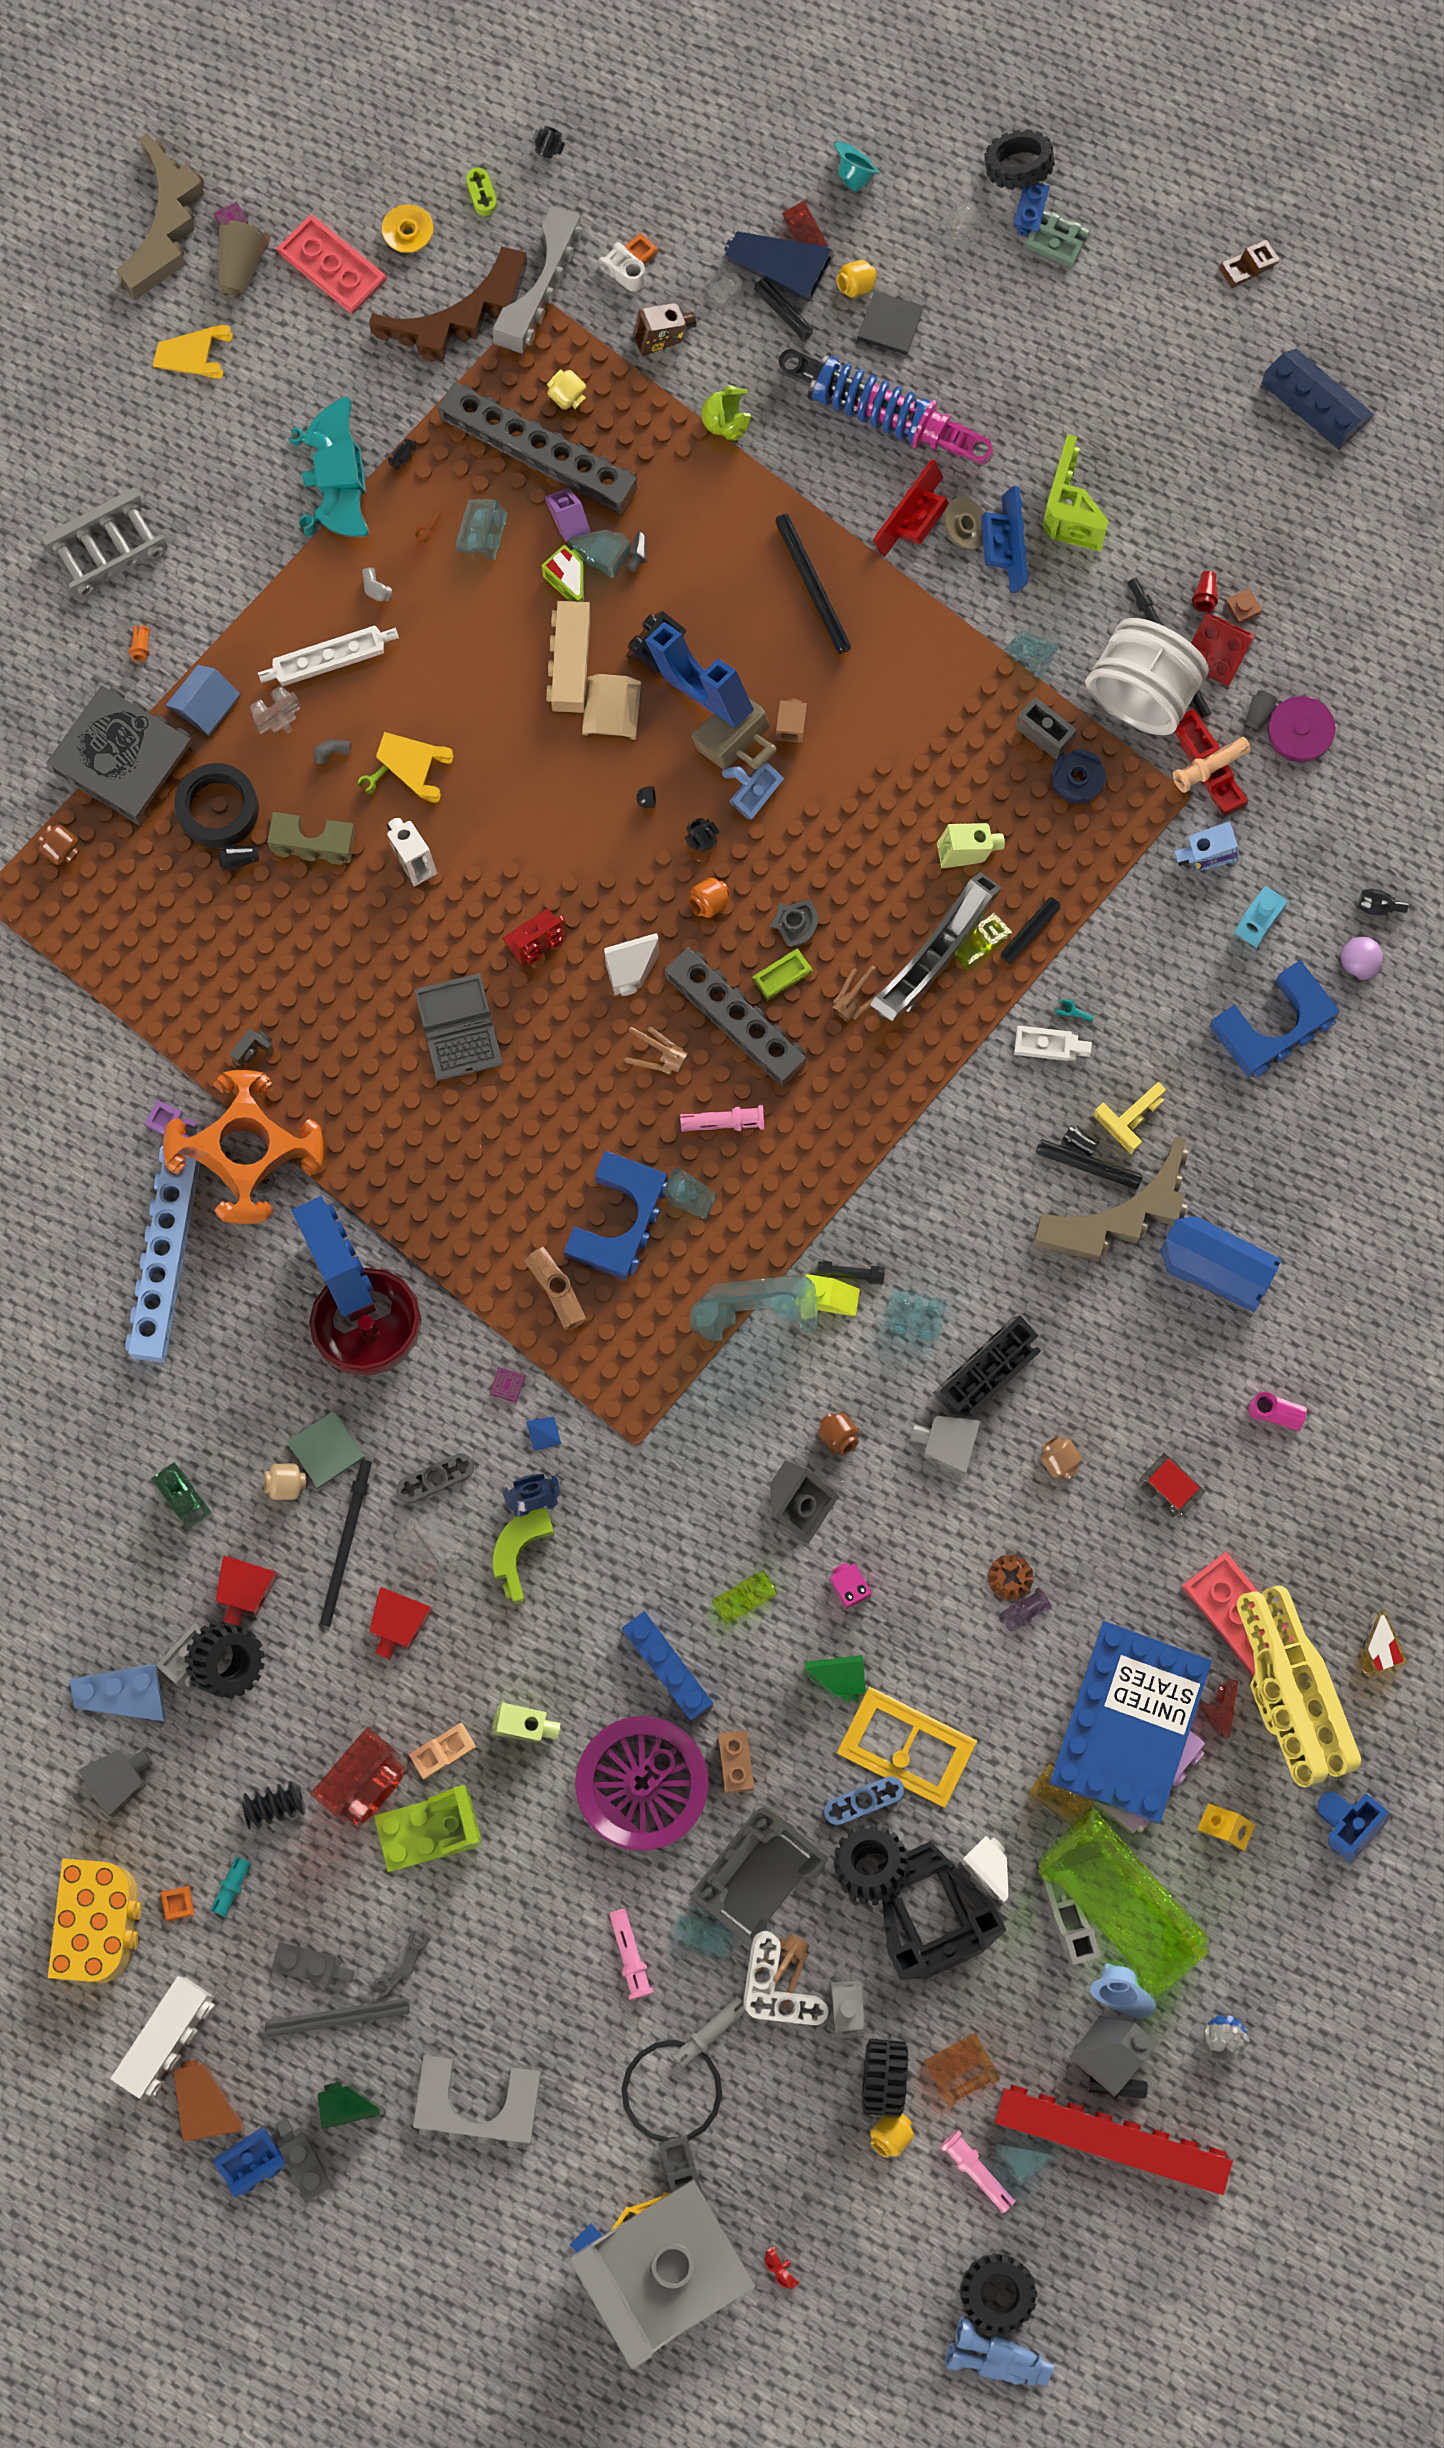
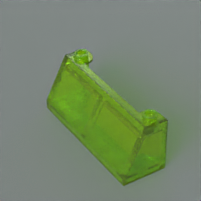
[1038,1807,1209,1997]

